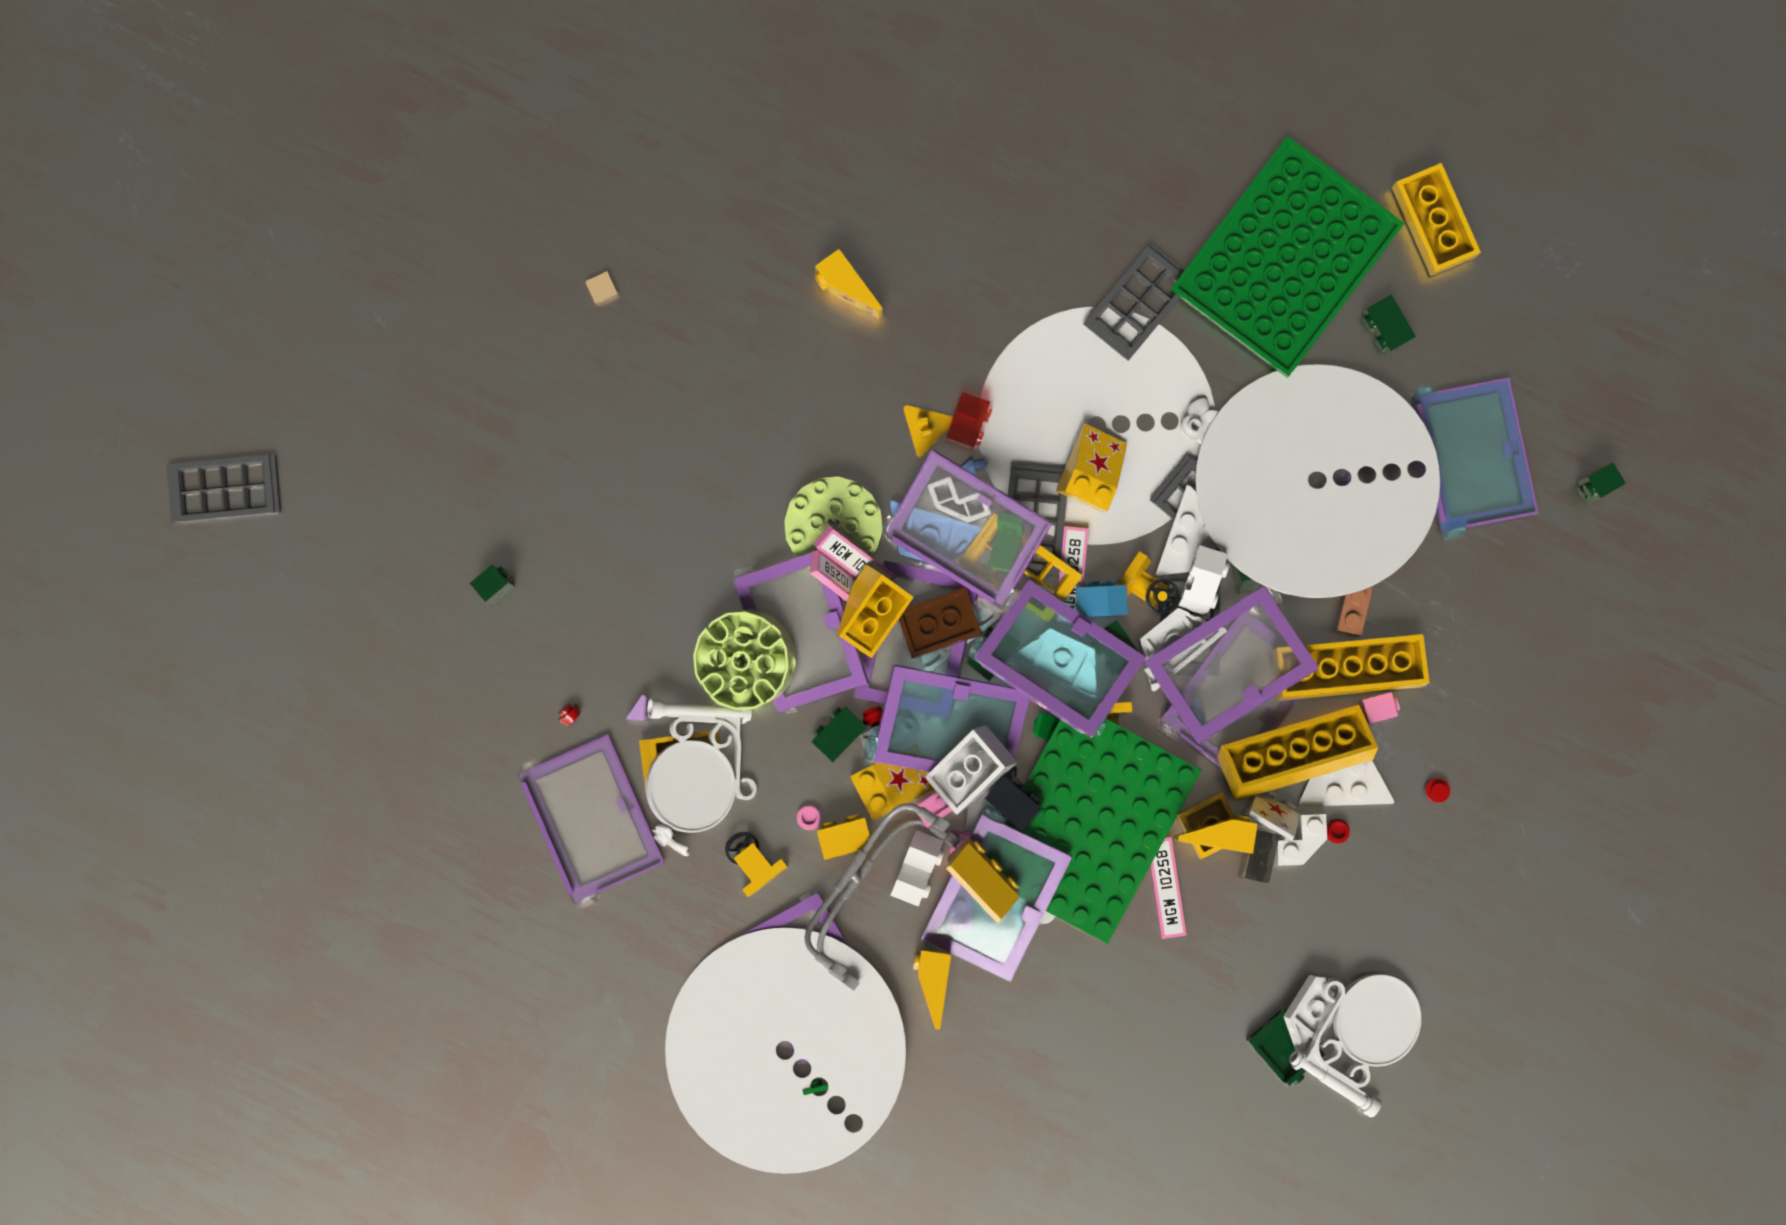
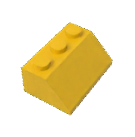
[946,838,1020,923]

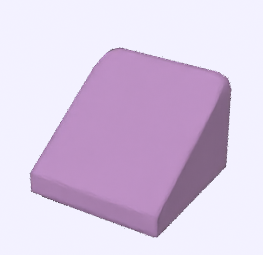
[626,695,648,721]

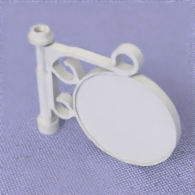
[646,699,757,833]
[1289,974,1421,1117]

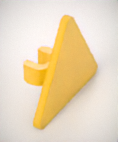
[904,405,956,457]

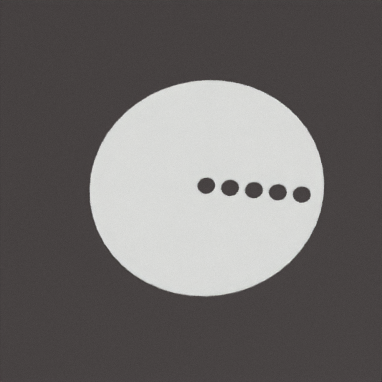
[977,307,1215,545]
[1196,364,1440,598]
[665,928,906,1174]

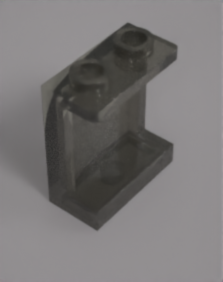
[1237,830,1279,883]

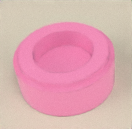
[797,805,822,830]

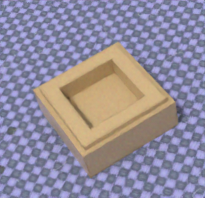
[585,271,618,304]

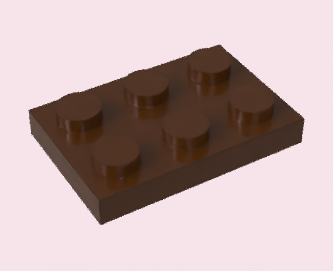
[899,587,983,659]

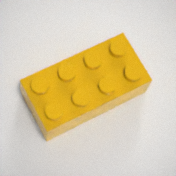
[1392,163,1481,277]

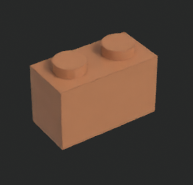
[1333,587,1373,637]

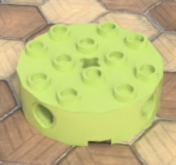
[784,476,883,574]
[693,609,796,710]

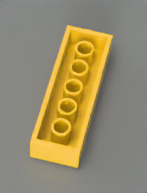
[1271,634,1430,701]
[1217,705,1378,801]

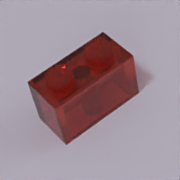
[945,392,992,450]

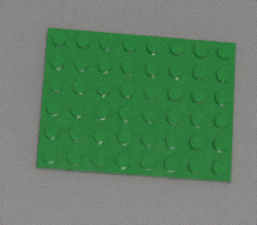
[1170,135,1405,378]
[986,699,1202,944]

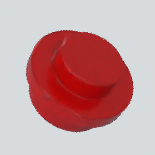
[558,703,581,726]
[863,706,883,727]
[1425,778,1450,803]
[1327,819,1350,844]

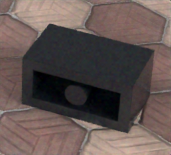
[984,775,1045,831]

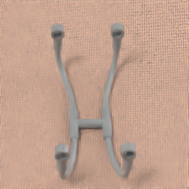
[804,803,961,991]

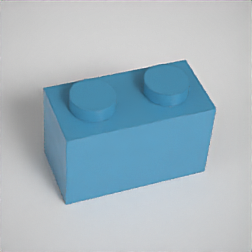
[1075,580,1128,617]

